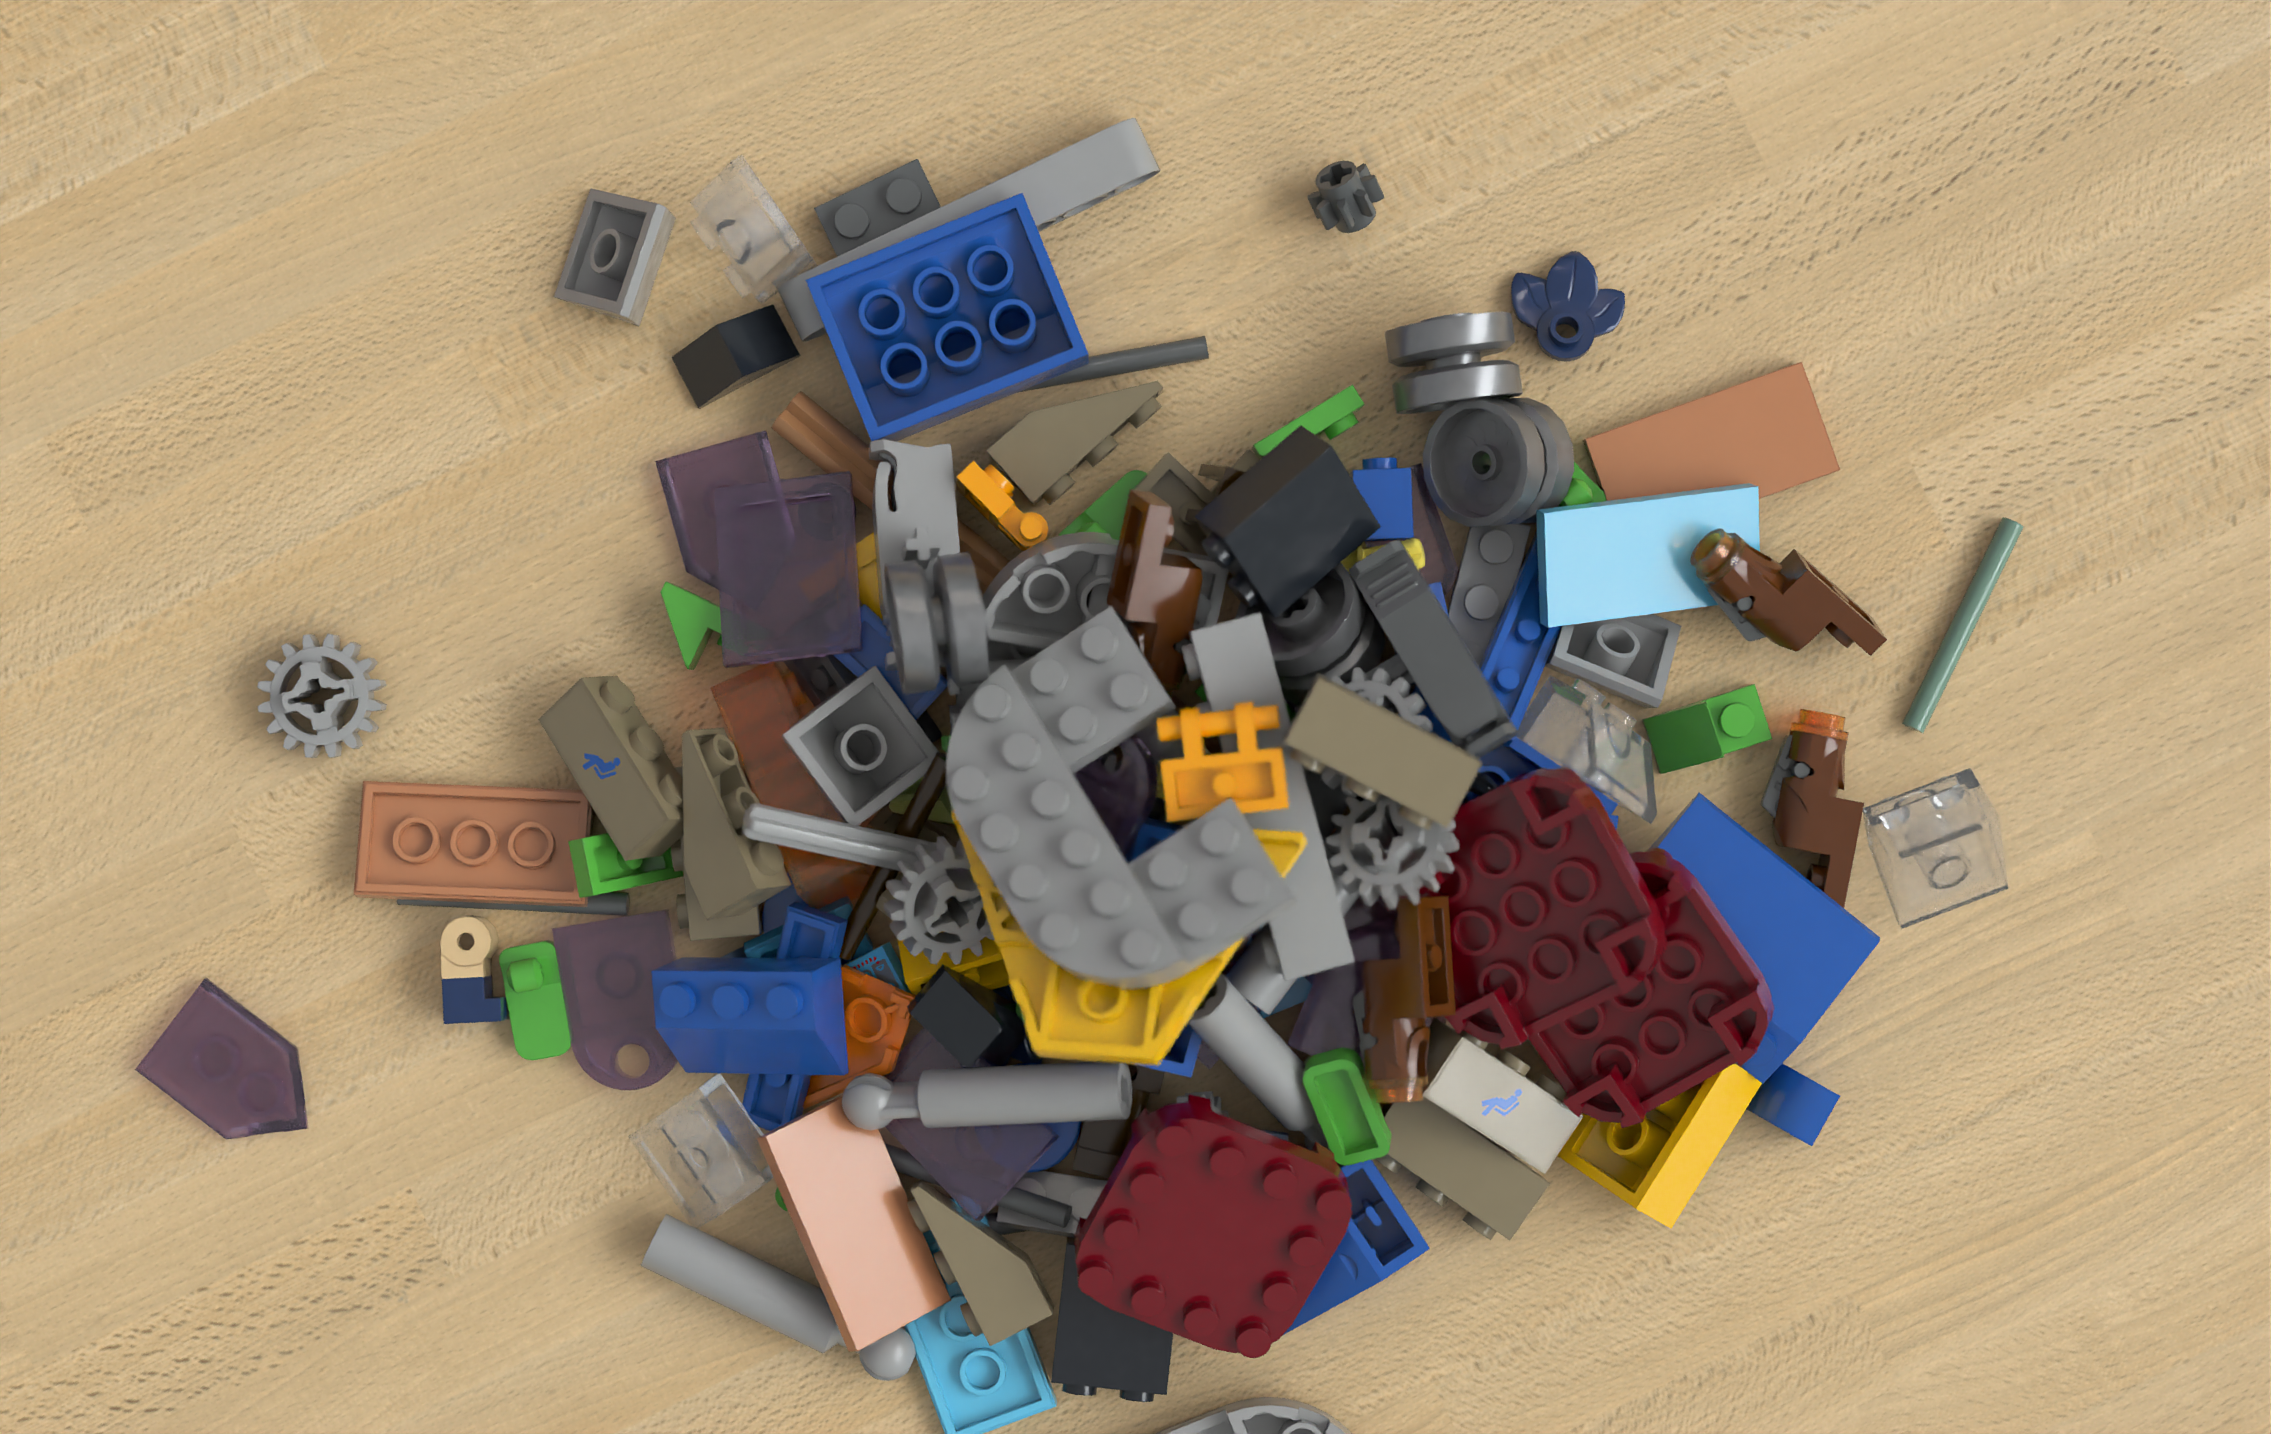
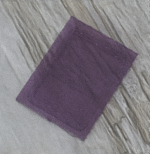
[714,471,863,668]

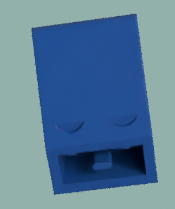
[1283,1160,1430,1335]

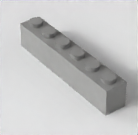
[1181,613,1355,981]

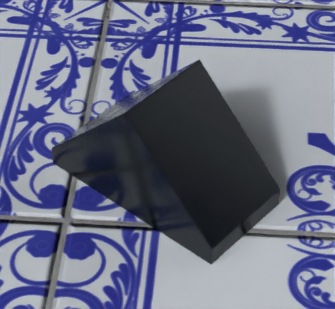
[671,304,800,409]

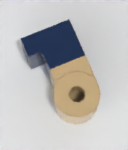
[440,915,510,1024]

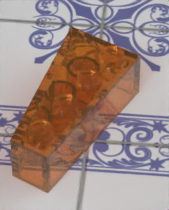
[710,659,874,909]

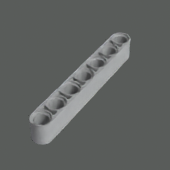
[777,118,1161,342]

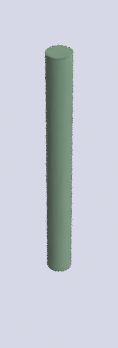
[1902,517,2024,733]

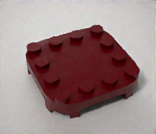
[1384,767,1667,1049]
[1528,848,1774,1128]
[1074,1094,1352,1358]

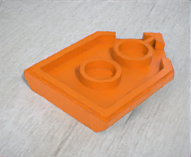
[803,965,916,1109]

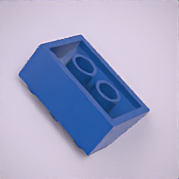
[651,957,849,1075]

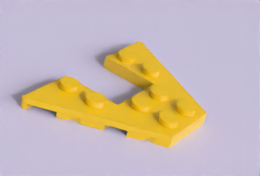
[951,810,1307,1066]

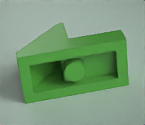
[1252,385,1365,459]
[661,582,775,670]
[1642,684,1772,774]
[568,833,684,898]

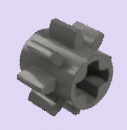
[1307,161,1384,233]

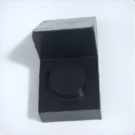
[907,964,1028,1068]

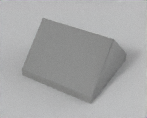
[554,189,676,326]
[1545,614,1681,708]
[781,666,939,826]

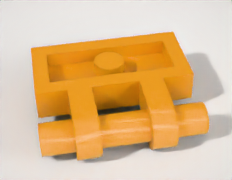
[956,461,1049,552]
[1157,701,1290,821]

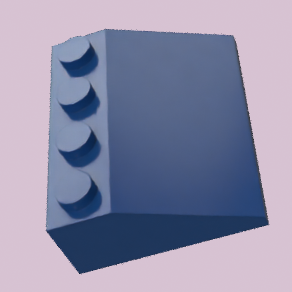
[806,193,1089,441]
[1648,792,1880,1084]

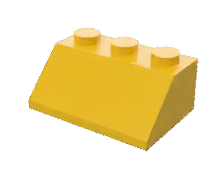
[1557,1064,1762,1228]

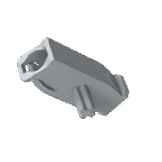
[868,439,960,671]

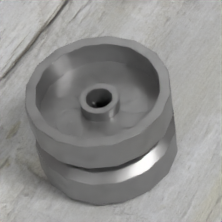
[1385,312,1523,414]
[1423,398,1574,527]
[884,552,989,694]
[1235,562,1386,705]

